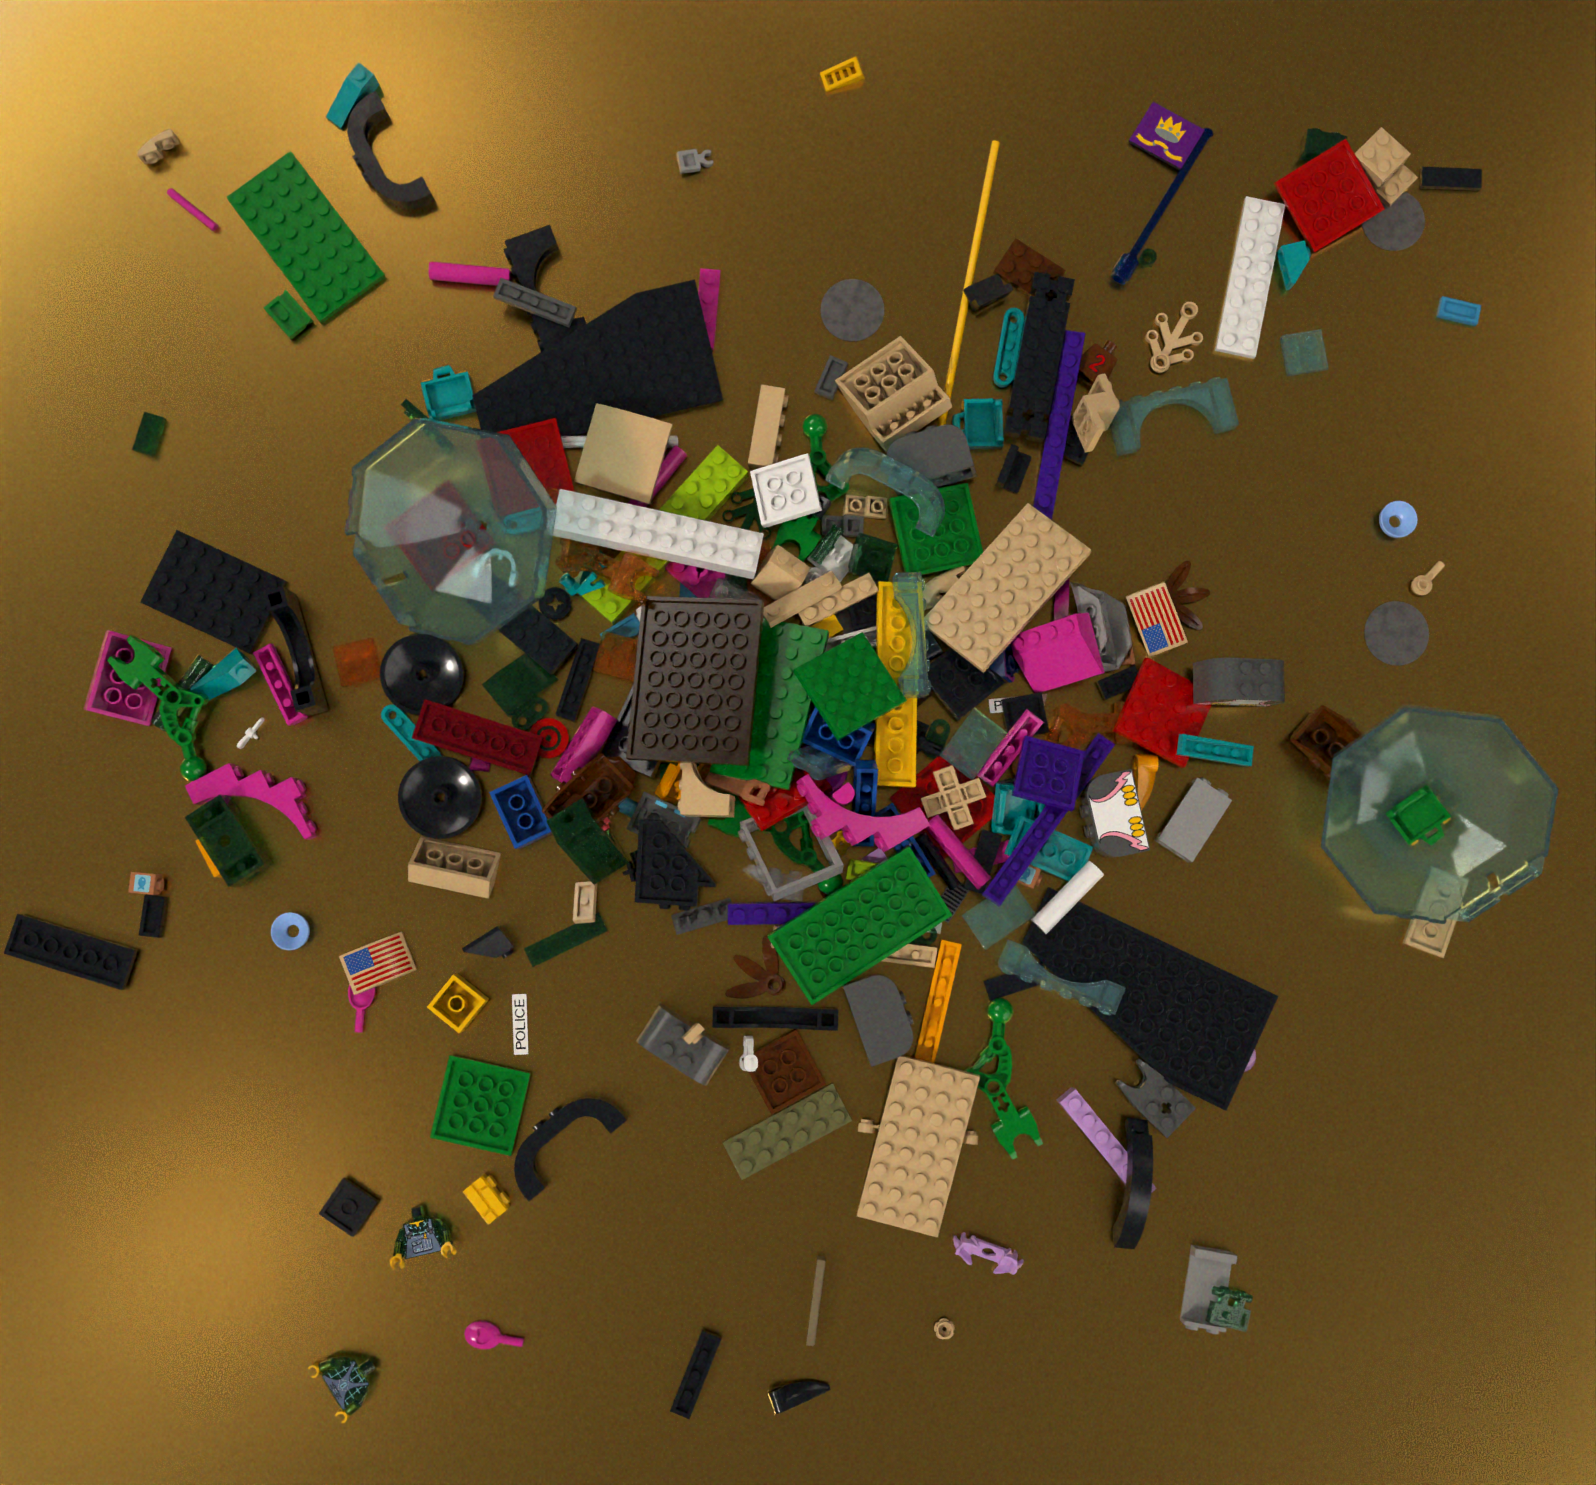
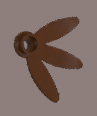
[1166,561,1210,630]
[725,935,786,999]

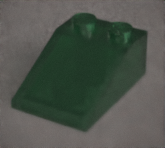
[482,653,558,718]

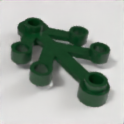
[722,488,771,540]

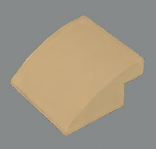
[835,336,952,452]
[574,403,673,504]

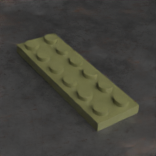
[722,1083,852,1180]

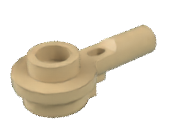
[1411,561,1445,596]

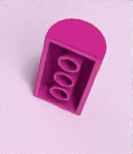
[550,706,618,783]

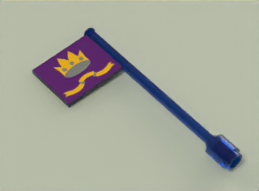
[1111,102,1214,284]

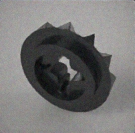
[539,587,572,620]

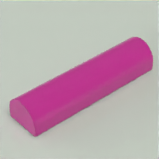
[429,262,513,286]
[627,445,687,508]
[253,643,308,726]
[976,709,1044,787]
[831,782,855,808]
[926,815,991,889]

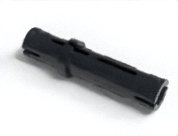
[915,832,961,890]

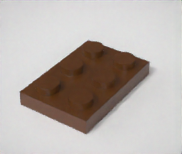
[993,238,1066,298]

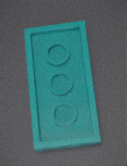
[1004,815,1093,881]

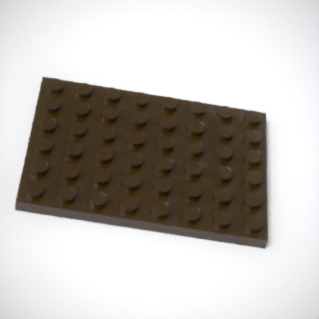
[626,596,764,766]

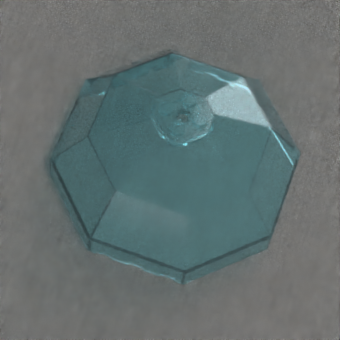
[345,418,557,645]
[1321,704,1559,924]

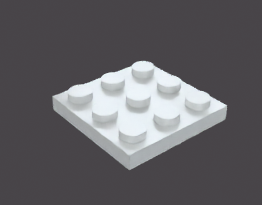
[750,453,822,528]

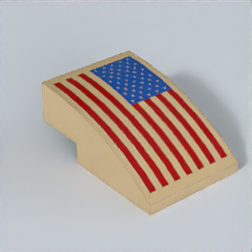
[1125,581,1188,657]
[339,932,417,995]

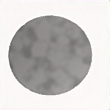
[1362,192,1425,251]
[821,279,884,341]
[1364,601,1429,665]

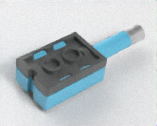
[618,792,701,849]

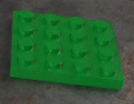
[889,483,983,579]
[793,632,907,741]
[430,1055,531,1156]

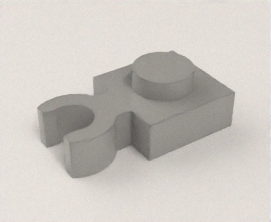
[676,149,714,174]

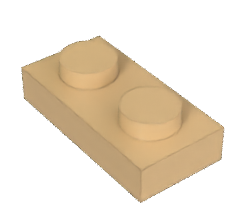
[573,881,597,924]

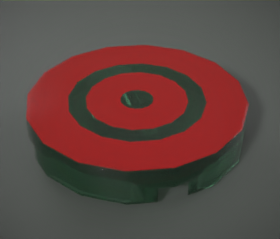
[530,718,570,759]

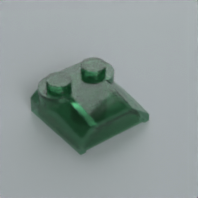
[848,533,898,582]

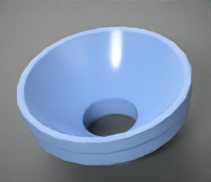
[1379,501,1418,538]
[271,912,310,950]

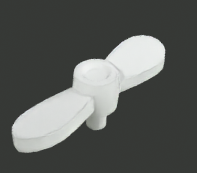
[237,717,265,749]

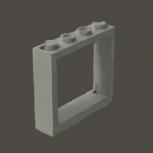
[738,805,844,901]

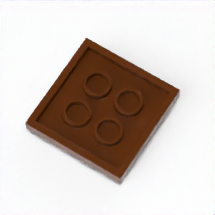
[742,1029,826,1115]

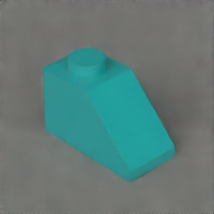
[1276,240,1311,290]

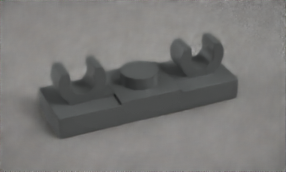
[671,897,732,935]

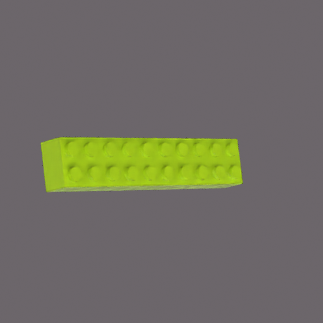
[582,445,749,625]

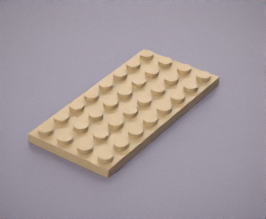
[921,503,1091,673]
[857,1055,980,1237]

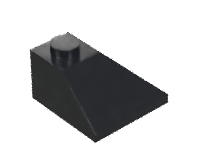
[462,925,517,959]

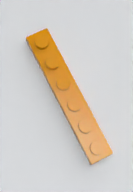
[914,939,962,1063]

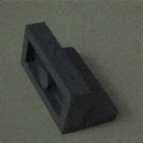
[963,274,1013,311]
[995,444,1032,494]

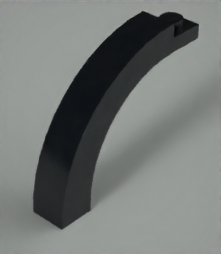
[1112,1118,1153,1249]

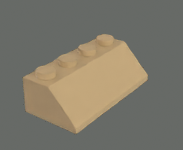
[408,836,501,899]

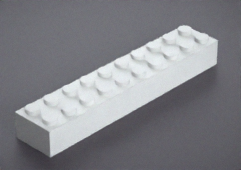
[551,489,764,579]

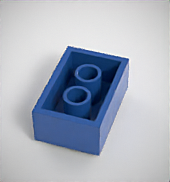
[802,707,876,766]
[489,775,556,849]

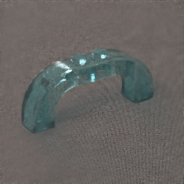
[825,448,945,537]

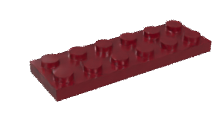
[412,699,544,776]

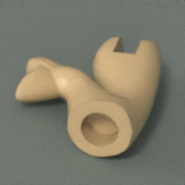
[919,566,968,609]

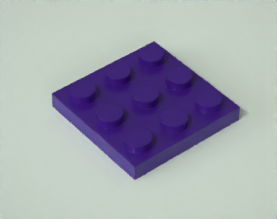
[1012,735,1085,811]

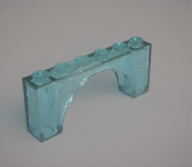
[1110,377,1239,456]

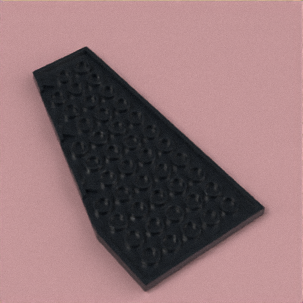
[472,279,723,436]
[1022,887,1278,1111]

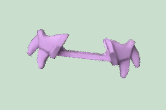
[953,1232,1024,1275]

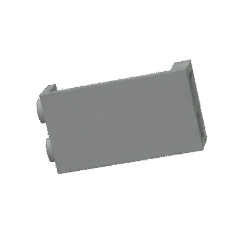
[1154,777,1232,863]
[1180,1245,1237,1334]

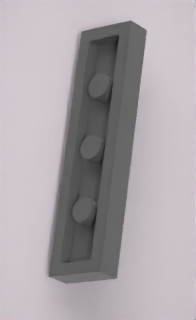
[493,278,577,327]

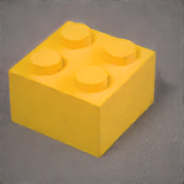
[427,973,489,1033]

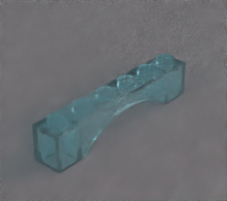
[893,572,931,698]
[998,940,1126,1015]

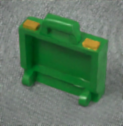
[1385,784,1452,846]

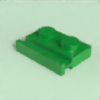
[263,290,314,340]

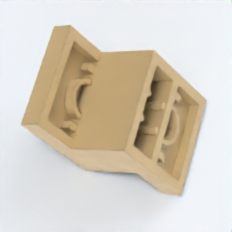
[1354,127,1418,208]
[1071,374,1120,452]

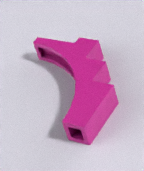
[185,763,317,840]
[796,774,930,852]

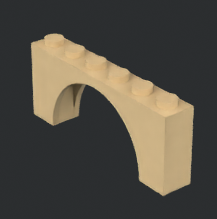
[678,763,735,818]

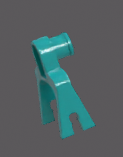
[559,550,612,596]

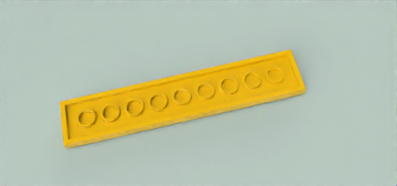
[874,581,919,788]

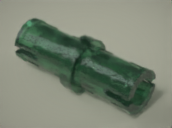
[810,524,844,565]

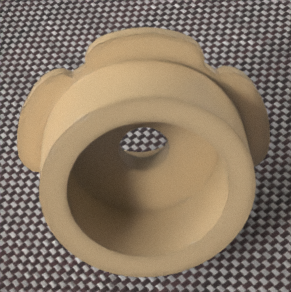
[934,1318,955,1339]

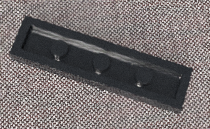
[555,638,601,722]
[670,1329,722,1419]

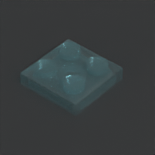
[1280,329,1329,376]

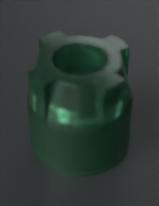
[1138,249,1157,269]

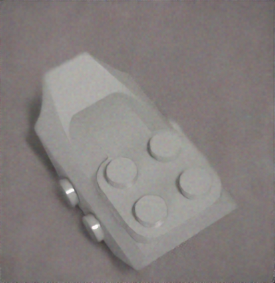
[1070,582,1132,672]

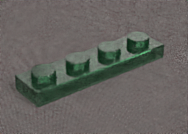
[524,912,608,967]

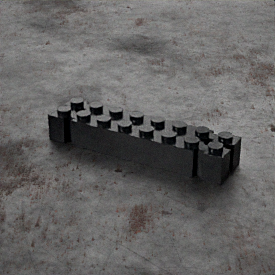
[1003,272,1075,443]

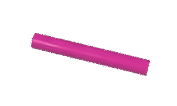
[167,188,218,231]

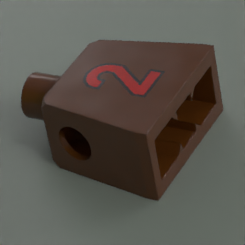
[1078,340,1118,387]

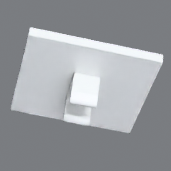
[807,528,863,582]

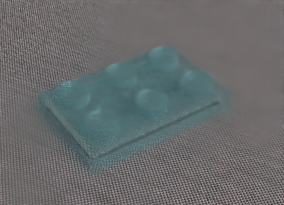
[940,708,1007,780]
[787,746,852,780]
[961,885,1036,950]

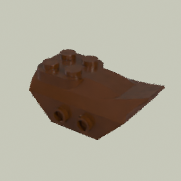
[1290,705,1383,797]
[542,753,636,847]

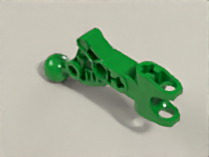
[771,414,849,562]
[107,635,209,782]
[707,792,843,895]
[964,998,1043,1160]

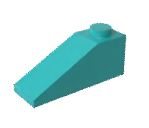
[326,62,379,130]
[190,648,257,700]

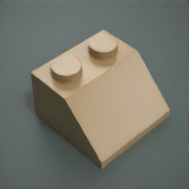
[751,545,811,601]

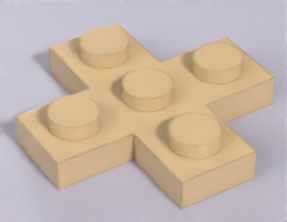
[920,765,986,831]

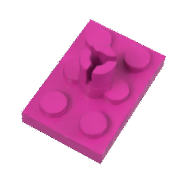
[665,561,737,598]

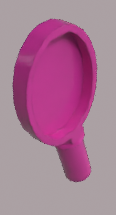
[348,984,375,1033]
[464,1321,524,1349]

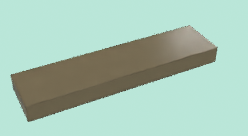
[806,1256,826,1346]

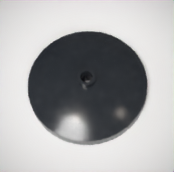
[380,633,464,715]
[398,756,482,839]

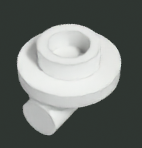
[803,567,824,584]

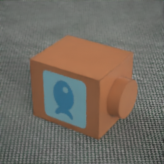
[1017,865,1042,889]
[128,872,164,895]

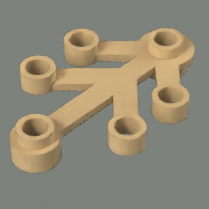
[1145,302,1203,373]

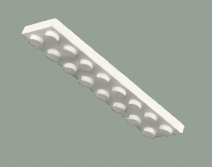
[1215,196,1285,359]

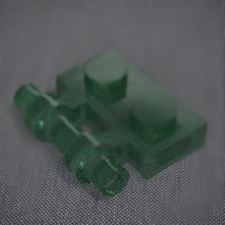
[1206,1286,1253,1332]

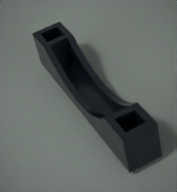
[712,1005,838,1031]

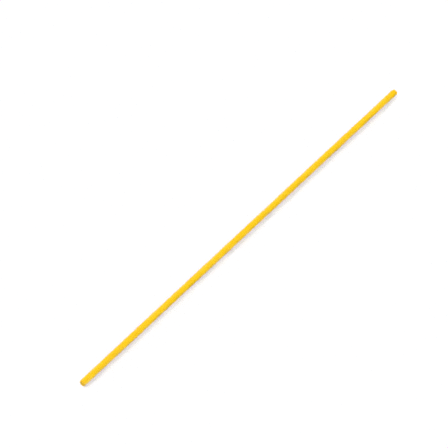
[907,141,1000,583]

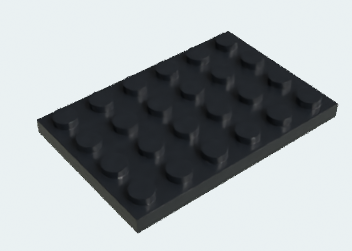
[140,530,288,655]

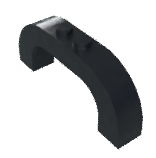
[347,91,435,209]
[514,1096,628,1202]

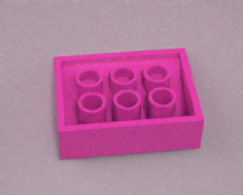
[1010,613,1105,693]
[84,630,172,726]

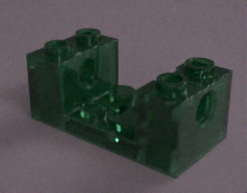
[185,794,274,887]
[546,798,629,885]

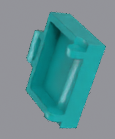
[421,365,476,422]
[952,398,1004,450]
[991,783,1046,835]

